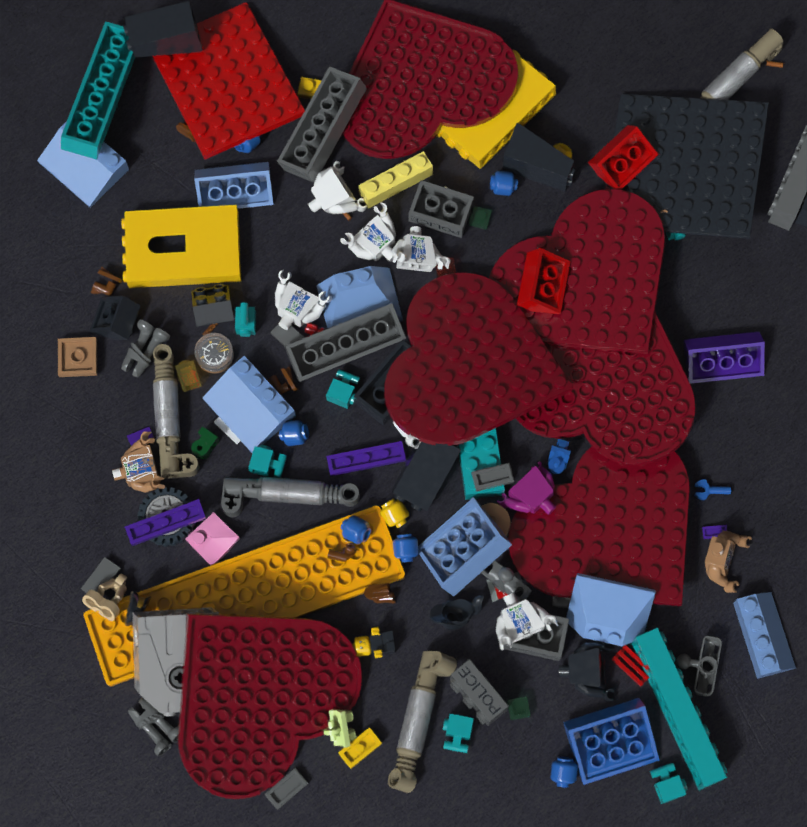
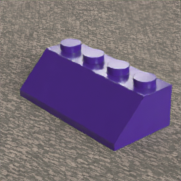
[684,332,765,384]

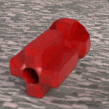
[305,323,325,335]

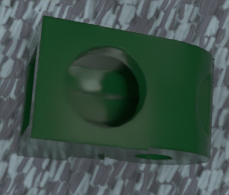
[191,427,220,459]

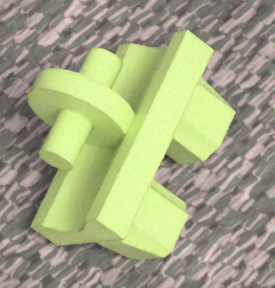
[323,709,356,748]

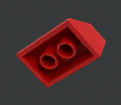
[588,125,658,190]
[517,248,570,314]

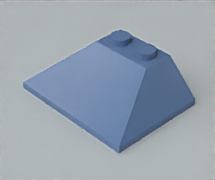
[317,266,403,328]
[566,573,656,646]

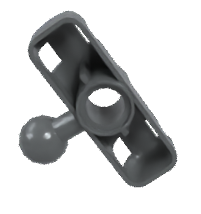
[481,560,532,603]
[676,636,722,697]

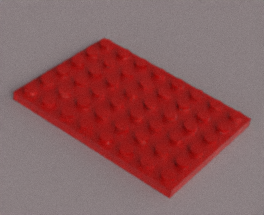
[152,3,305,159]

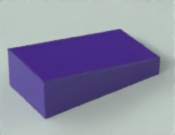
[127,427,154,446]
[702,525,727,539]

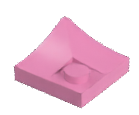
[185,512,240,566]

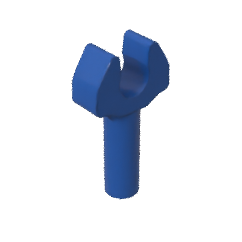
[694,480,731,500]

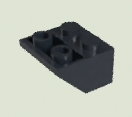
[191,284,234,327]

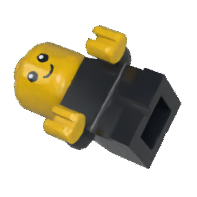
[352,627,395,658]

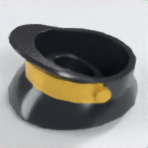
[125,590,151,626]

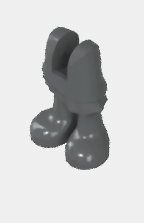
[121,319,171,378]
[128,697,179,757]

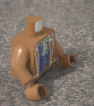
[112,432,165,493]
[705,531,752,593]

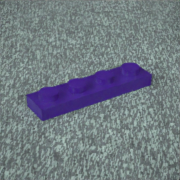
[326,441,406,476]
[125,499,206,546]

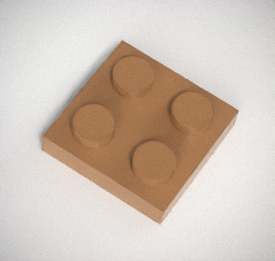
[58,337,97,377]

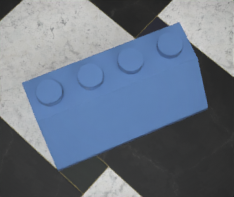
[194,162,273,209]
[733,592,796,679]

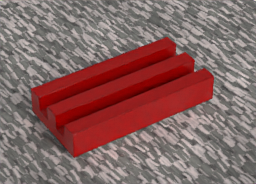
[611,645,649,687]

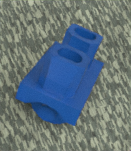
[547,439,571,474]

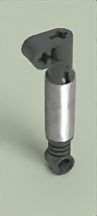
[221,477,360,517]

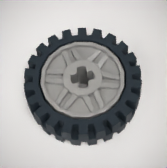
[138,487,196,547]

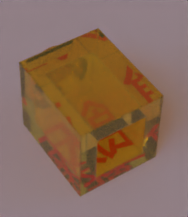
[175,360,202,392]

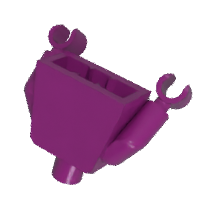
[497,461,556,515]

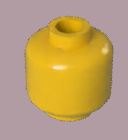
[380,498,409,528]

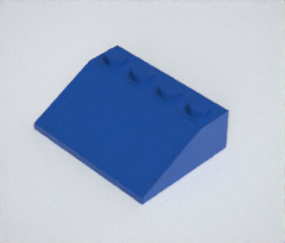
[563,698,659,785]

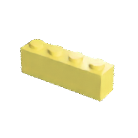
[359,151,433,209]

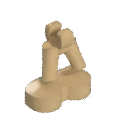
[82,574,127,621]

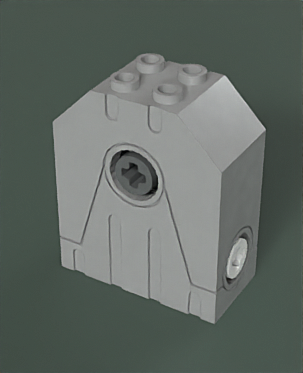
[133,607,219,716]

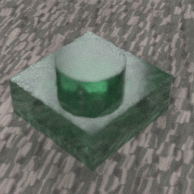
[469,206,492,230]
[507,697,530,721]

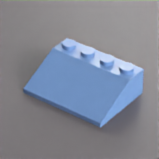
[37,121,129,208]
[203,356,296,453]
[418,497,512,596]

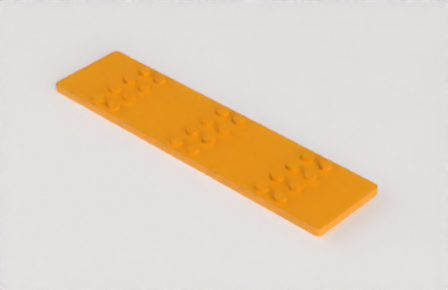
[84,506,405,686]

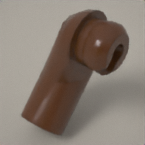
[327,543,356,562]

